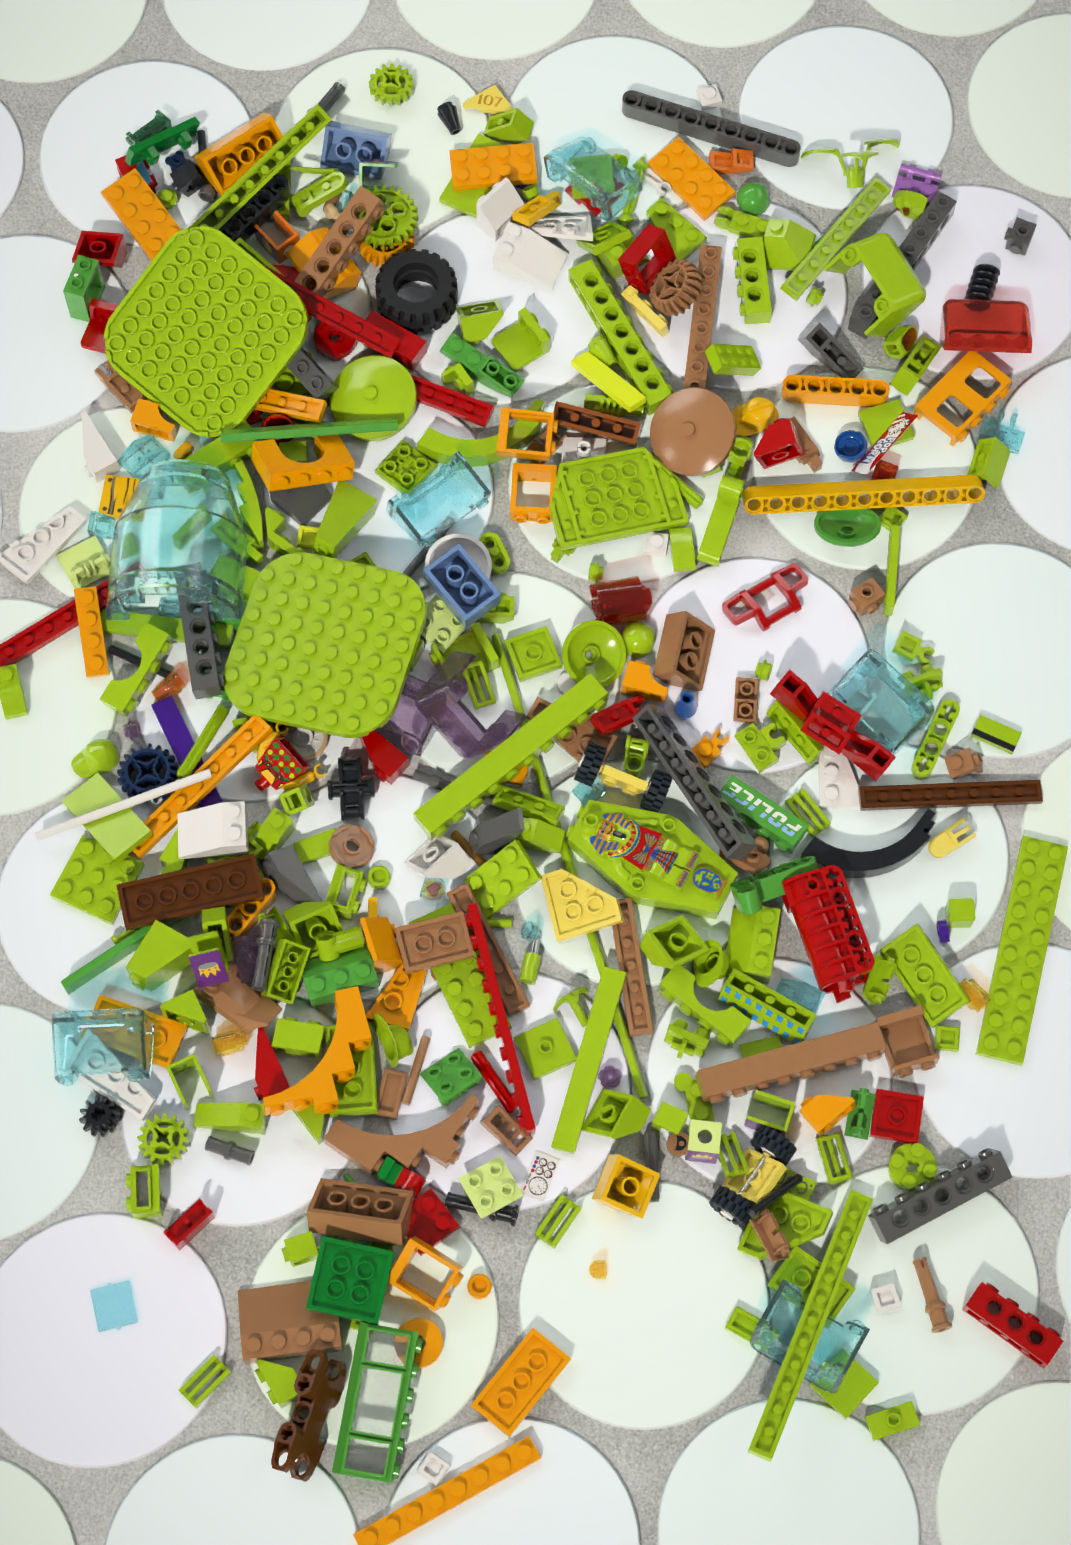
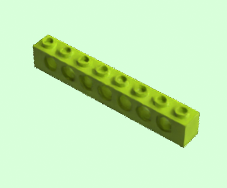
[568,259,674,416]

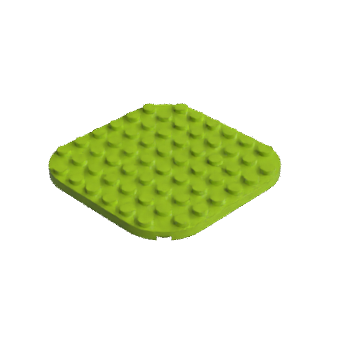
[104,226,308,438]
[223,552,427,738]

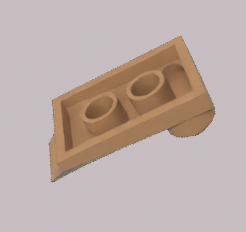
[194,961,283,1035]

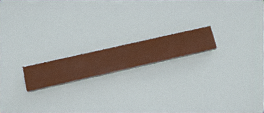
[858,780,1043,811]

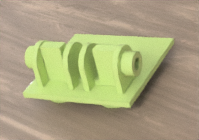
[56,535,116,589]
[421,594,465,654]
[458,1155,524,1219]

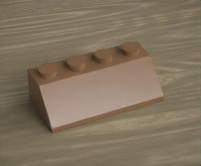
[307,1178,414,1246]

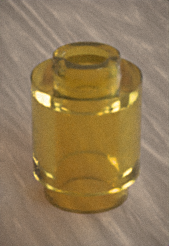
[960,978,991,1013]
[212,1028,248,1057]

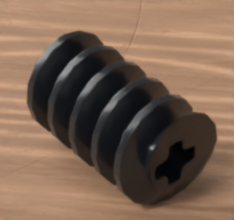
[964,264,1000,313]

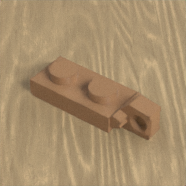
[790,416,823,473]

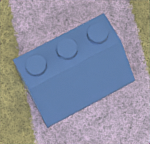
[320,121,392,180]

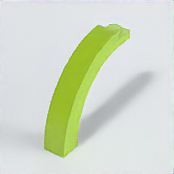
[417,398,545,467]

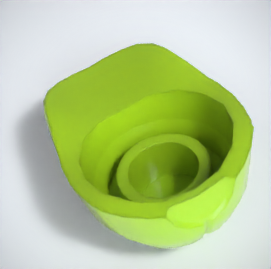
[71,739,120,778]

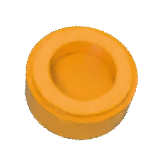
[173,441,194,463]
[467,1274,492,1300]

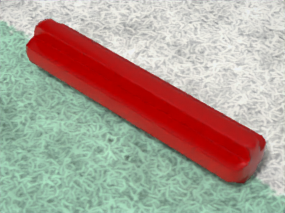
[471,1050,518,1113]

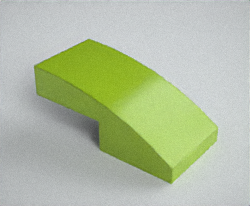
[669,527,696,572]

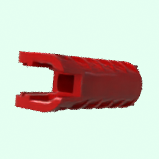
[782,865,875,1003]

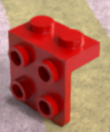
[80,298,118,354]

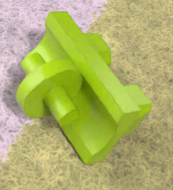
[901,664,943,701]
[664,1018,709,1059]

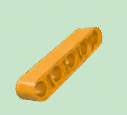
[781,375,890,407]
[227,878,277,952]

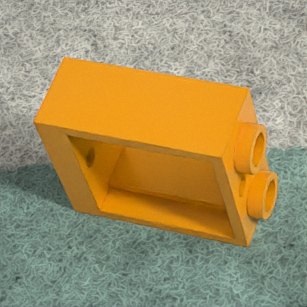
[497,408,558,461]
[510,463,557,524]
[388,1236,464,1311]

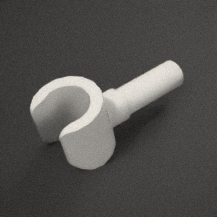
[644,175,671,198]

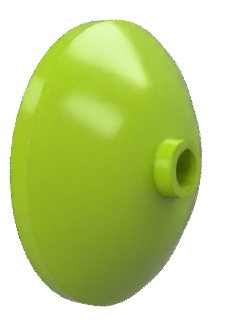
[562,620,626,687]

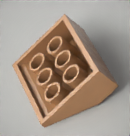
[238,1281,343,1364]

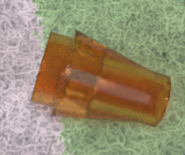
[151,672,186,701]

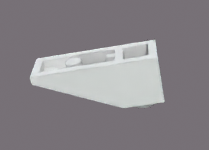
[81,411,120,483]

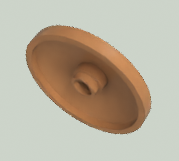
[650,388,737,476]

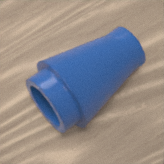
[674,692,697,719]

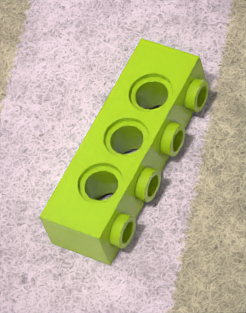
[732,237,772,324]

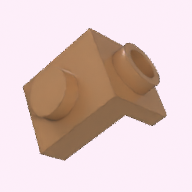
[944,747,983,780]

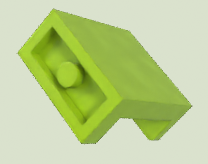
[429,622,499,690]

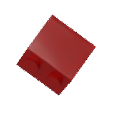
[72,230,127,268]
[754,418,806,470]

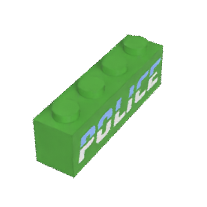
[720,775,809,854]

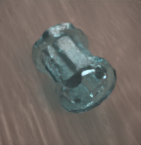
[158,597,181,618]

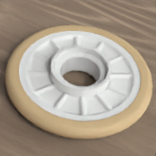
[280,724,328,762]

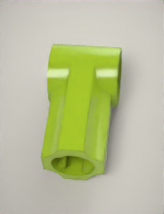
[315,926,364,962]

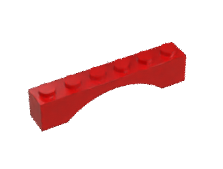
[770,669,896,781]

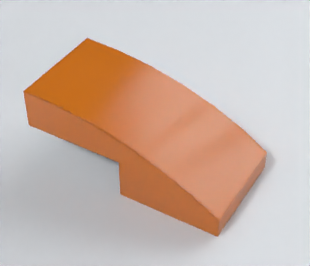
[708,148,754,174]

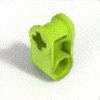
[623,735,649,779]

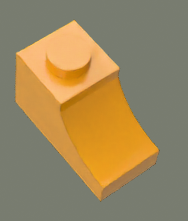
[130,399,177,442]
[621,660,668,704]

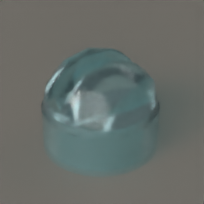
[521,921,541,941]

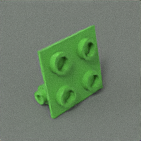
[420,1047,483,1106]

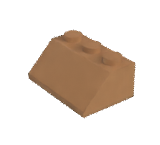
[653,611,715,691]

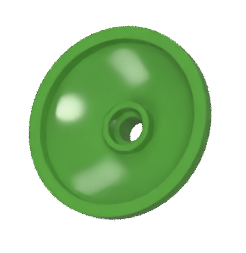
[814,509,881,547]

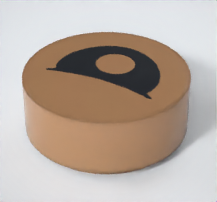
[666,1132,689,1157]

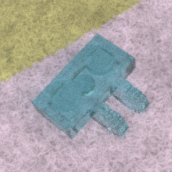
[976,409,1026,455]

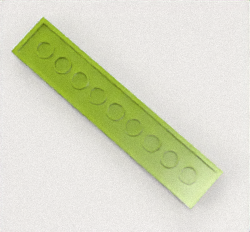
[975,835,1068,1066]

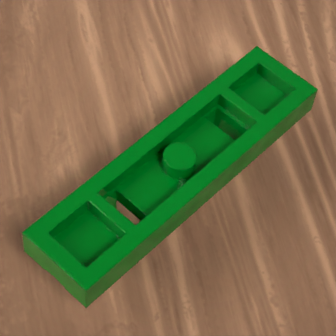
[125,117,200,167]

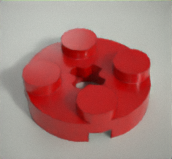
[314,321,357,362]

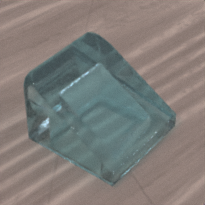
[87,511,115,539]
[572,779,607,806]

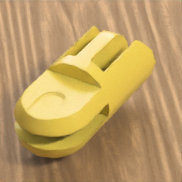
[928,817,977,858]

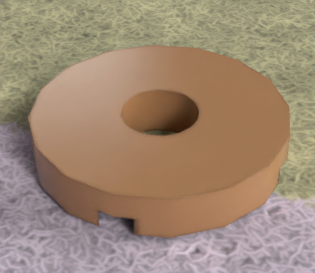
[328,824,375,869]

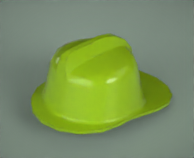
[693,939,729,987]
[373,1014,414,1068]

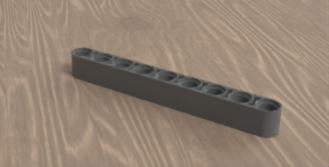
[621,90,801,167]

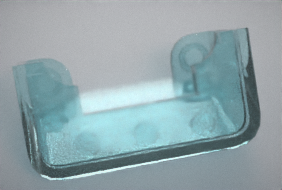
[543,136,643,223]
[386,451,491,547]
[827,649,934,756]
[51,1008,155,1086]
[750,1280,870,1393]

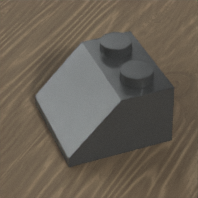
[269,460,332,526]

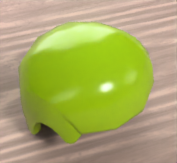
[622,622,655,658]

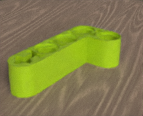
[697,474,745,567]

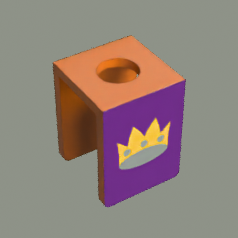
[254,210,300,265]

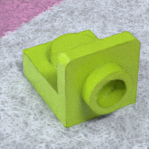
[441,362,474,396]

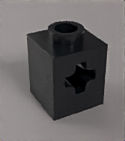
[170,159,208,197]

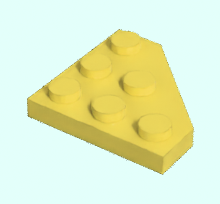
[541,869,624,943]

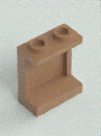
[875,1005,940,1078]

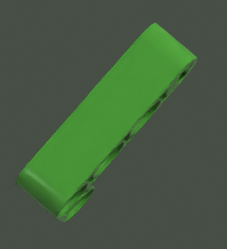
[730,856,818,915]

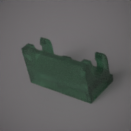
[125,109,172,146]

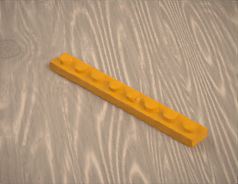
[132,716,273,859]
[353,1436,541,1545]

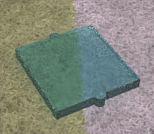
[90,1280,138,1332]

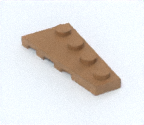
[527,696,618,778]

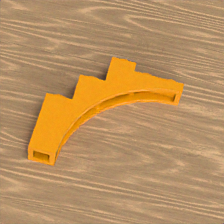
[263,986,372,1116]

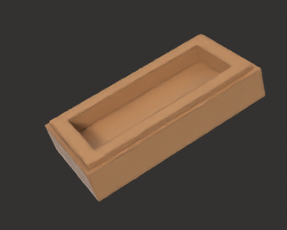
[374,1068,408,1120]

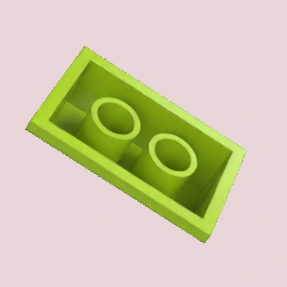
[725,906,781,984]

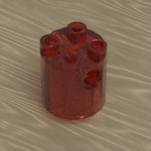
[589,575,653,626]

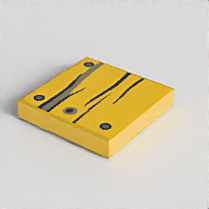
[98,474,150,523]

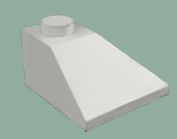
[403,836,472,879]

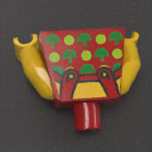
[254,723,327,792]

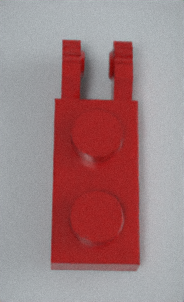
[589,695,645,737]

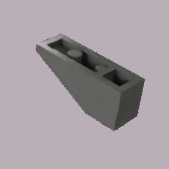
[797,322,864,378]
[469,808,525,854]
[261,845,323,904]

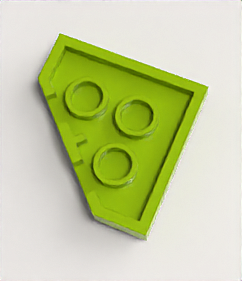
[737,1187,834,1261]

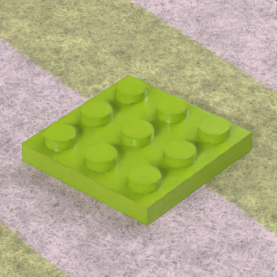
[50,835,145,925]

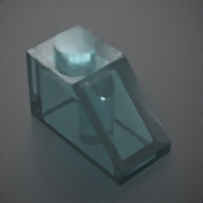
[775,978,826,1014]

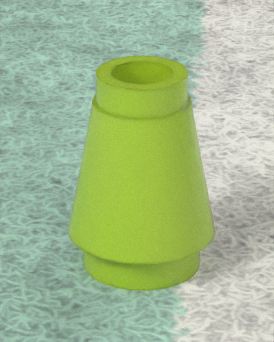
[588,335,618,368]

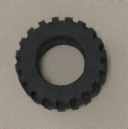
[375,249,458,335]

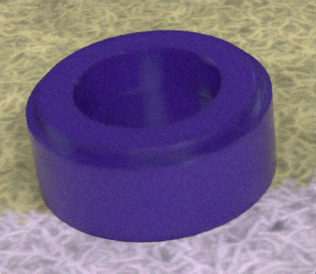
[936,919,950,943]

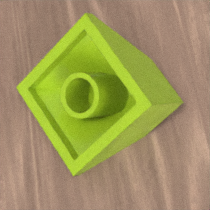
[764,218,816,271]
[596,227,650,280]
[456,300,504,345]
[282,901,343,960]
[639,915,710,969]
[582,1088,651,1140]

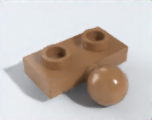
[719,836,770,876]

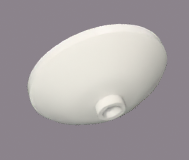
[425,533,492,579]

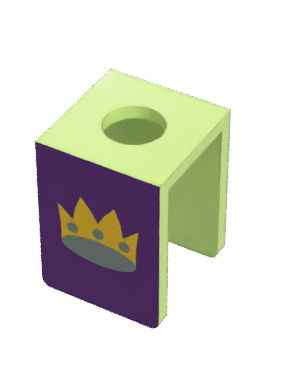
[685,1119,722,1164]

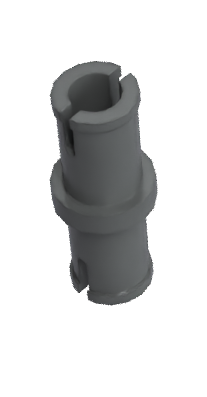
[205,1135,255,1166]

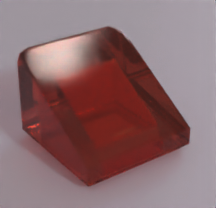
[871,459,899,480]

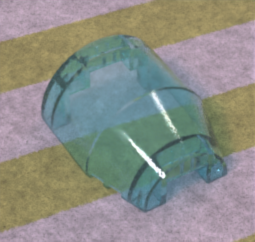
[105,459,248,620]

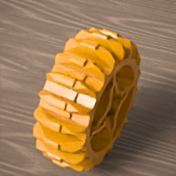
[359,219,415,268]

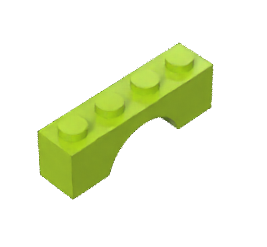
[100,622,174,717]
[659,966,751,1048]

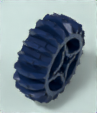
[117,743,179,805]

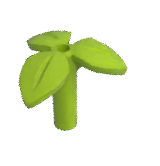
[553,987,589,1027]

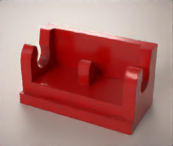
[163,1198,215,1251]

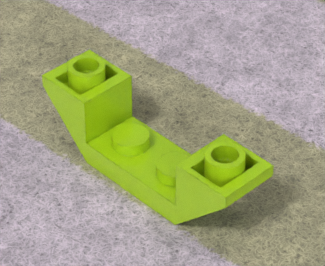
[265,506,337,559]

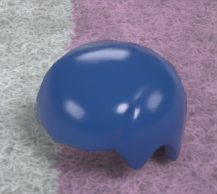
[834,430,867,463]

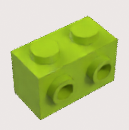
[272,1017,325,1059]

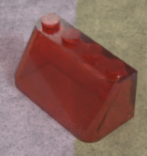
[939,299,1032,353]

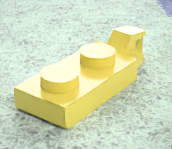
[621,285,669,337]

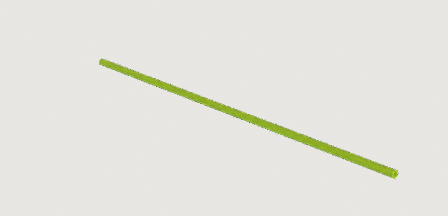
[491,633,648,1099]

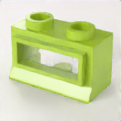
[325,864,368,920]
[126,1164,163,1218]

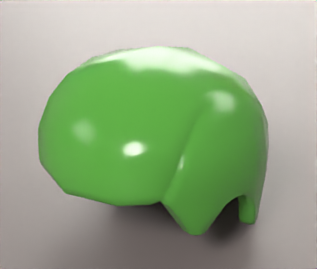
[736,182,770,216]

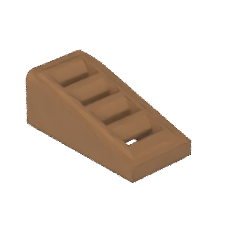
[480,1105,533,1155]

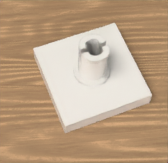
[561,437,606,463]

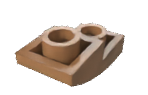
[733,677,759,723]

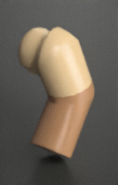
[323,195,341,222]

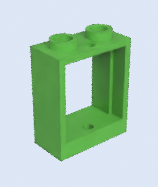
[63,255,106,322]

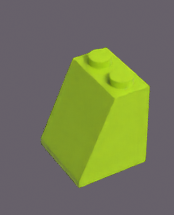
[126,920,192,992]

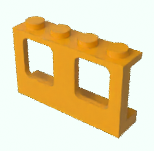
[913,348,1012,447]

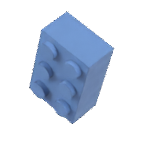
[423,544,501,629]

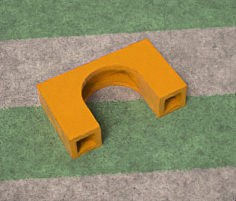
[251,435,355,492]

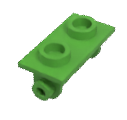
[844,1088,875,1140]

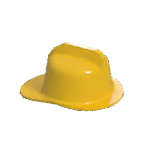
[732,397,779,437]

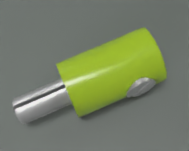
[519,939,541,985]

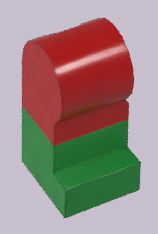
[377,1156,426,1198]

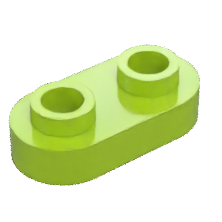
[479,532,510,575]

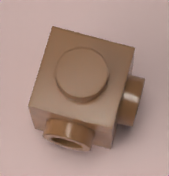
[848,577,886,617]

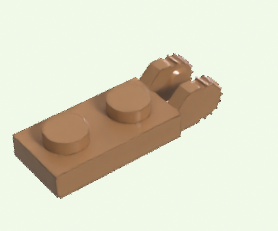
[94,360,148,414]

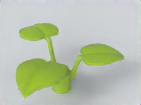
[801,138,900,188]

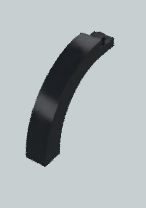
[800,808,936,878]

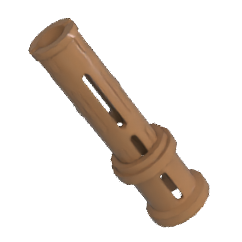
[912,1257,953,1333]

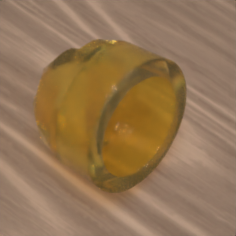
[589,1259,607,1280]

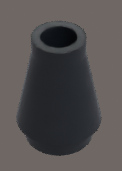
[437,102,462,135]

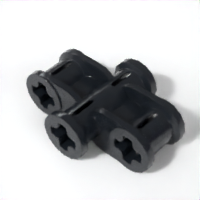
[327,756,375,821]

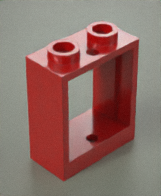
[618,224,677,295]

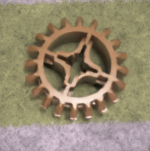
[649,259,704,317]

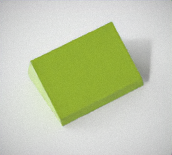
[160,989,211,1035]

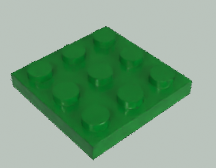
[306,1236,394,1325]

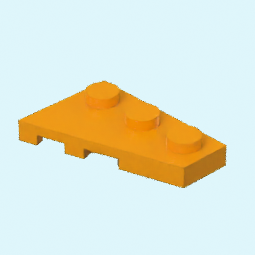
[366,963,428,1031]

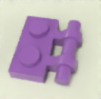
[891,164,942,207]

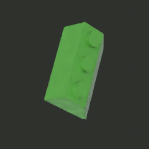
[302,943,379,1008]

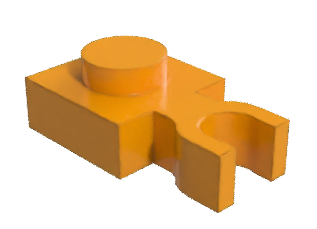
[692,728,729,769]

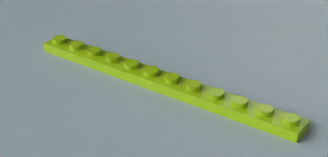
[747,1189,873,1462]

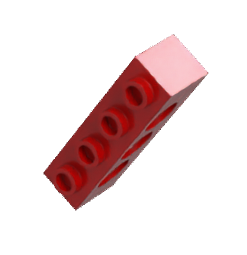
[962,1282,1064,1369]

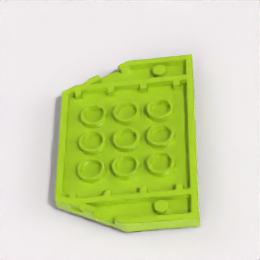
[549,447,689,551]

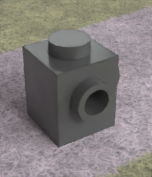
[1004,217,1037,256]

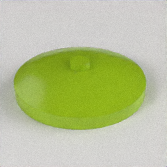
[330,355,417,441]

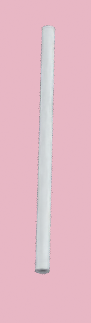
[34,769,212,841]

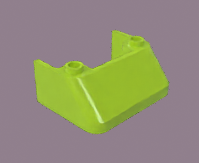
[824,233,926,338]

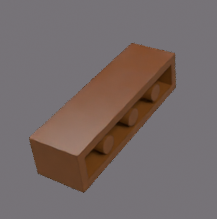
[553,401,642,447]

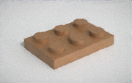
[394,911,475,975]

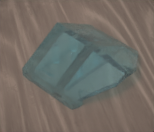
[117,434,171,479]

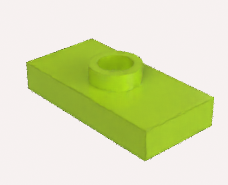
[864,1401,921,1441]

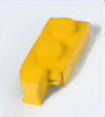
[512,190,562,226]

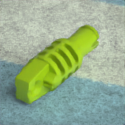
[584,394,645,418]

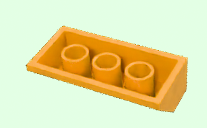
[194,113,283,196]

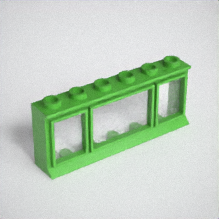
[332,1322,423,1484]

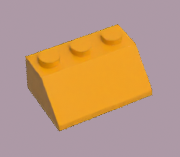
[286,226,362,299]

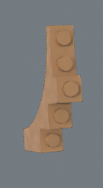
[323,1094,481,1176]

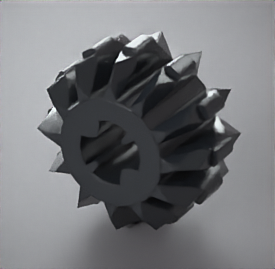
[79,1096,120,1137]

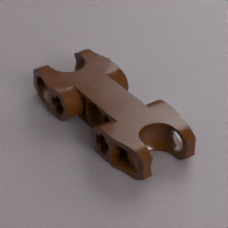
[271,1349,347,1482]

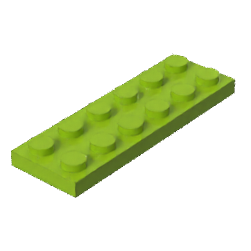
[409,903,512,1049]

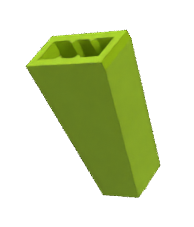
[313,481,378,558]

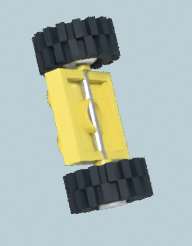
[574,742,673,812]
[709,1125,797,1228]

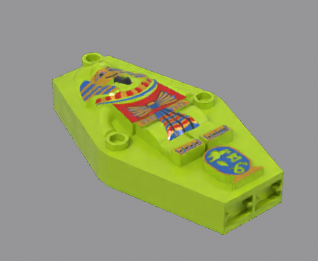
[566,799,738,919]

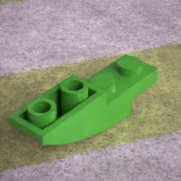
[439,333,525,398]

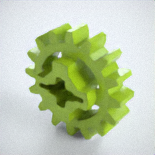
[368,63,414,107]
[137,1113,190,1166]

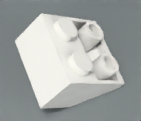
[476,177,524,242]

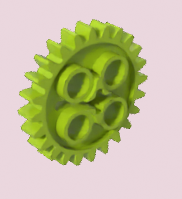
[353,184,419,250]

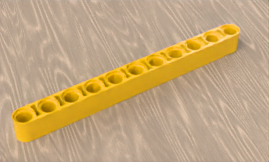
[742,475,985,515]

